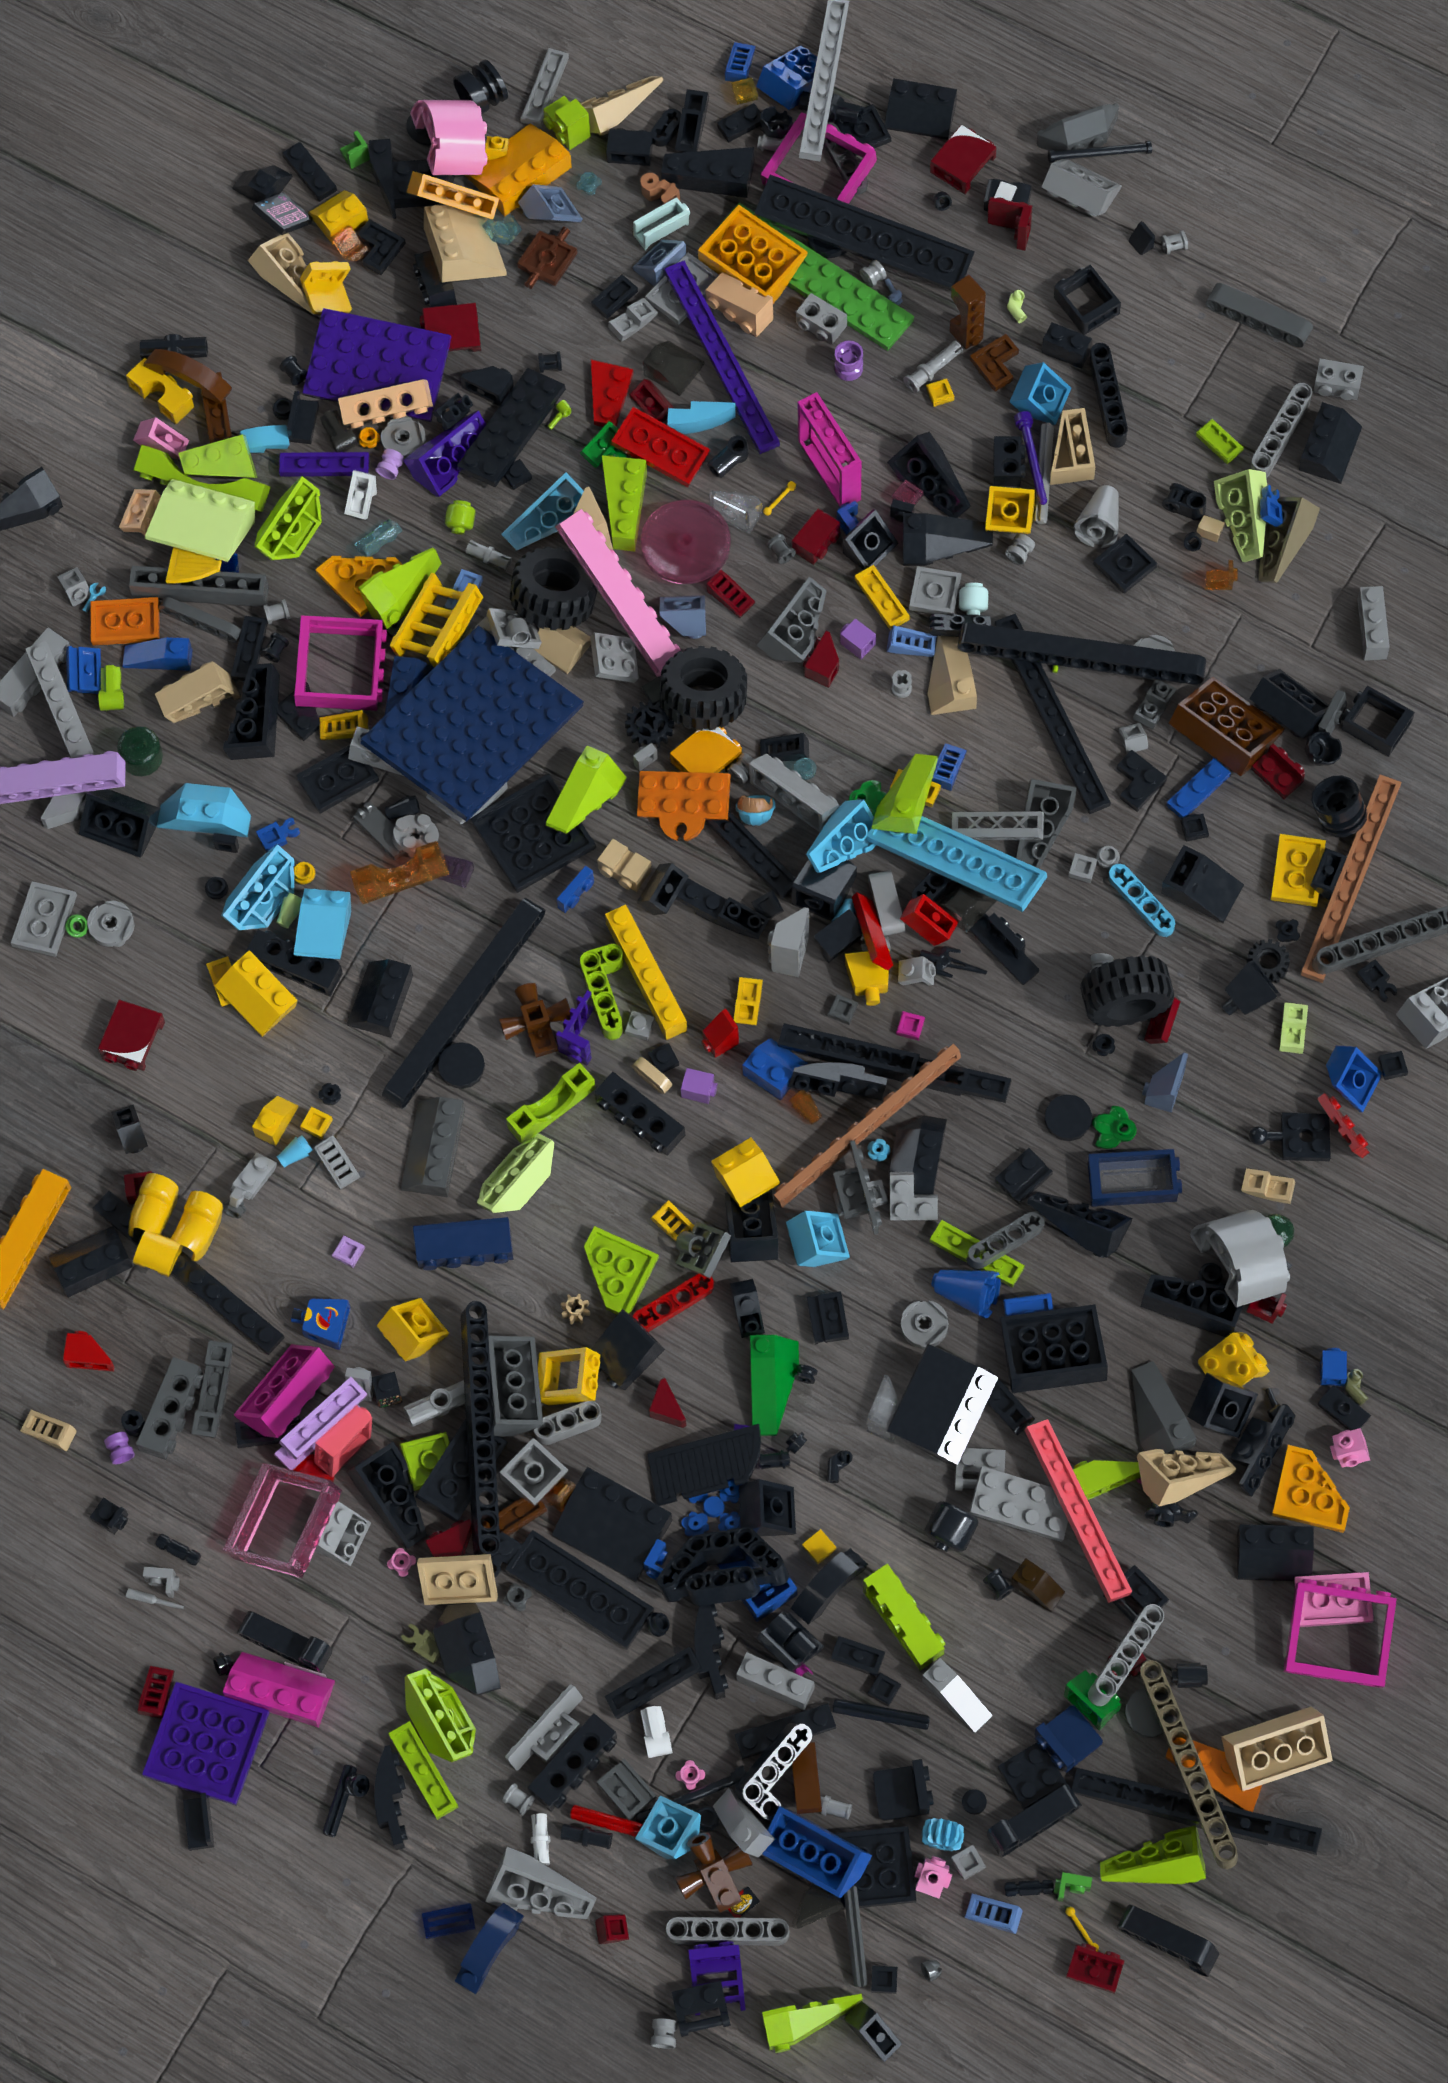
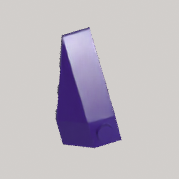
[404,411,486,497]

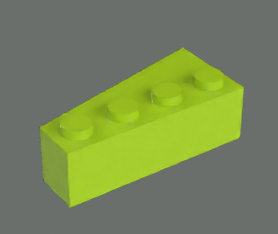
[602,455,647,551]
[863,1563,945,1671]

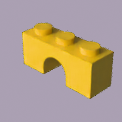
[126,358,194,425]

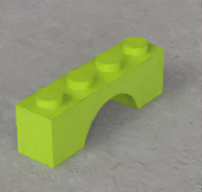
[506,1063,596,1143]

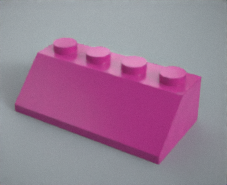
[234,1344,335,1438]
[223,1652,335,1728]

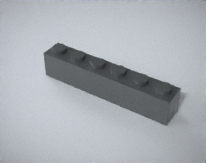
[129,566,269,607]

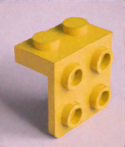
[300,261,352,314]
[1198,1332,1270,1386]

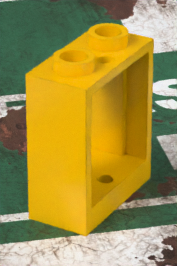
[538,1347,600,1406]

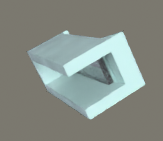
[633,197,690,251]

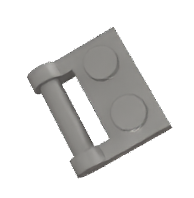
[955,1448,1006,1491]

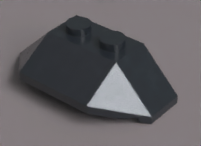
[889,1115,947,1195]
[432,1603,501,1696]

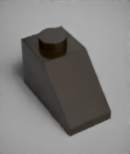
[1011,1558,1065,1612]

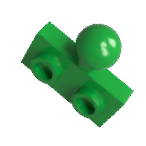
[580,421,627,468]

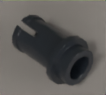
[760,1450,790,1470]

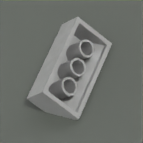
[749,754,839,832]

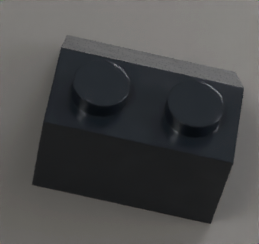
[1187,1373,1258,1438]
[739,1479,796,1536]

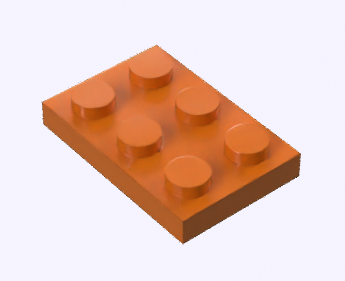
[91,597,160,646]

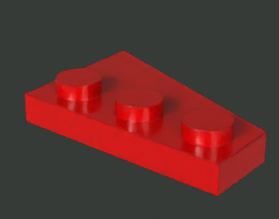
[1317,1093,1370,1158]

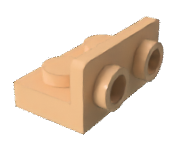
[119,489,161,536]

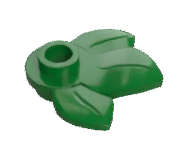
[848,780,887,816]
[1091,1106,1137,1149]

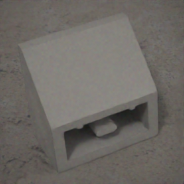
[300,1498,371,1566]

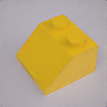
[308,190,368,245]
[985,486,1035,534]
[711,1137,780,1207]
[377,1298,449,1361]

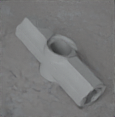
[403,1380,465,1427]

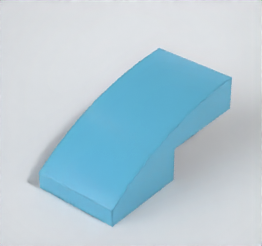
[239,425,290,453]

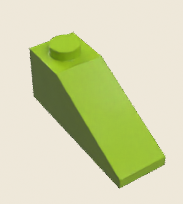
[1073,1460,1141,1500]

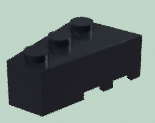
[412,250,457,308]

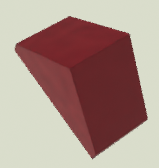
[649,1378,687,1428]

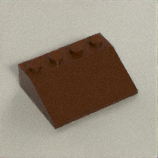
[1168,677,1285,776]

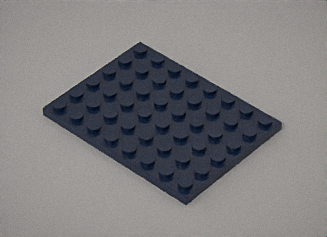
[361,625,584,822]

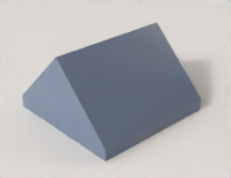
[632,239,686,287]

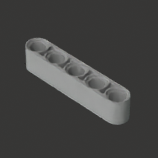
[1250,383,1312,479]
[1088,1604,1164,1706]
[666,1917,790,1946]

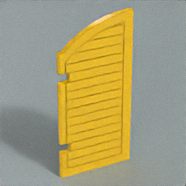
[166,547,222,583]

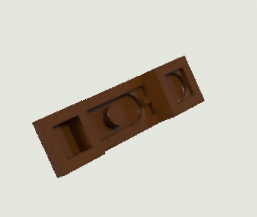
[144,349,232,404]

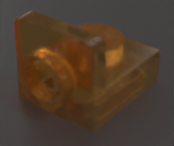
[331,225,368,262]
[1205,560,1238,590]

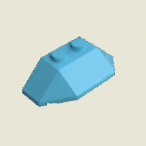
[157,783,251,837]
[221,844,294,930]

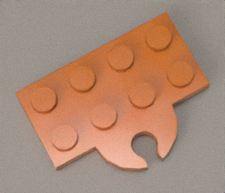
[637,771,731,841]

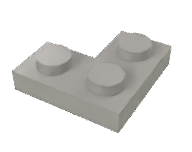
[890,1172,938,1220]

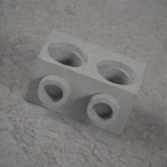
[796,293,847,345]

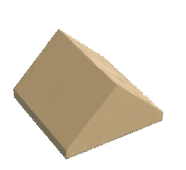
[534,626,591,674]

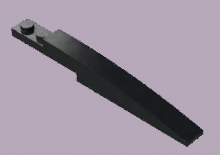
[778,1023,1012,1103]
[1072,1768,1322,1855]

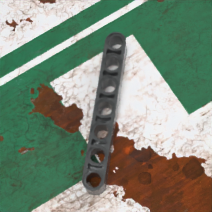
[1312,906,1448,975]

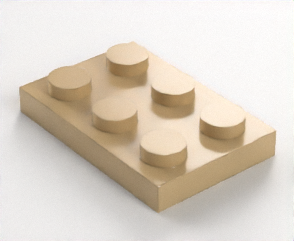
[417,1554,498,1605]

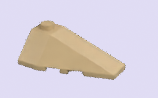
[580,76,663,135]
[248,233,315,315]
[1137,1449,1237,1506]

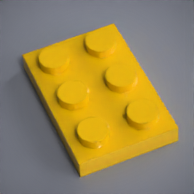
[1271,834,1326,907]

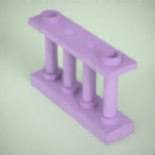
[274,1377,367,1472]

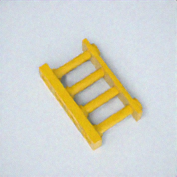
[390,572,483,668]

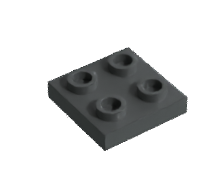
[675,1221,731,1278]

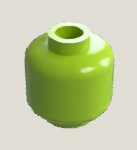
[445,500,475,535]

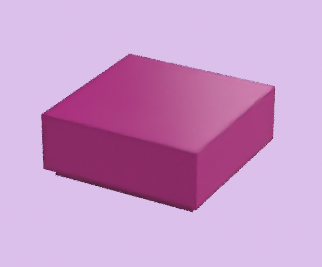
[896,1011,925,1041]

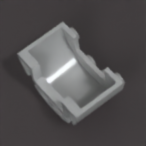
[1190,1210,1290,1307]

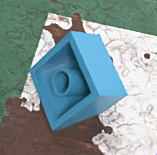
[1010,362,1071,425]

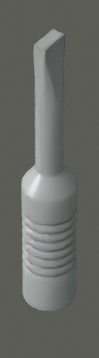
[126,1588,184,1609]

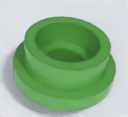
[65,914,88,938]

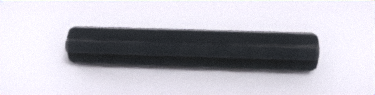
[832,1699,930,1730]

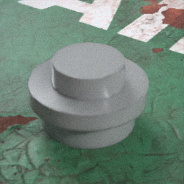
[1096,846,1120,869]

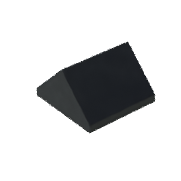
[843,509,899,570]

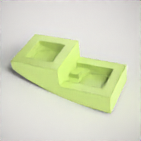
[1279,1003,1308,1054]

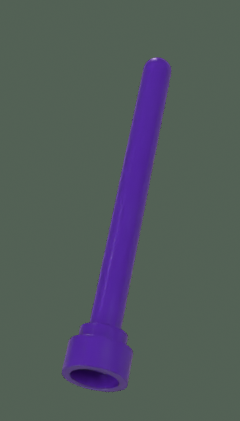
[1014,411,1047,505]

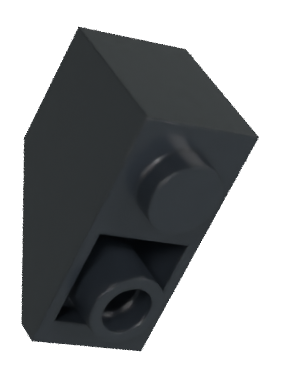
[730,1279,765,1338]

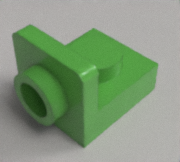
[1054,1872,1092,1902]

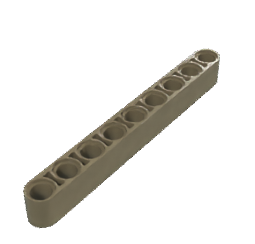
[1140,1660,1238,1869]

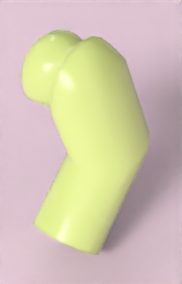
[1007,290,1027,323]

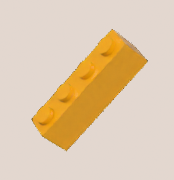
[407,171,499,219]

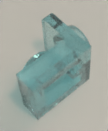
[482,214,522,245]

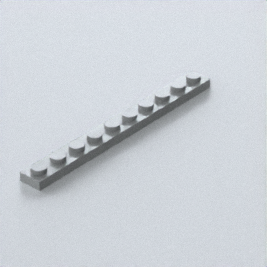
[799,0,849,162]

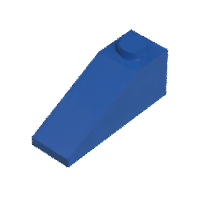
[123,637,193,671]

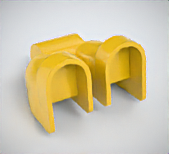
[128,1173,223,1277]

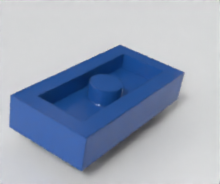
[557,866,594,913]

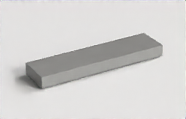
[520,48,569,128]

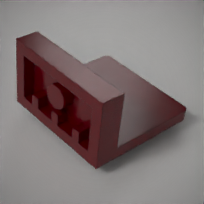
[988,197,1033,251]

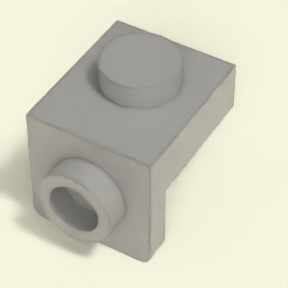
[898,956,936,986]

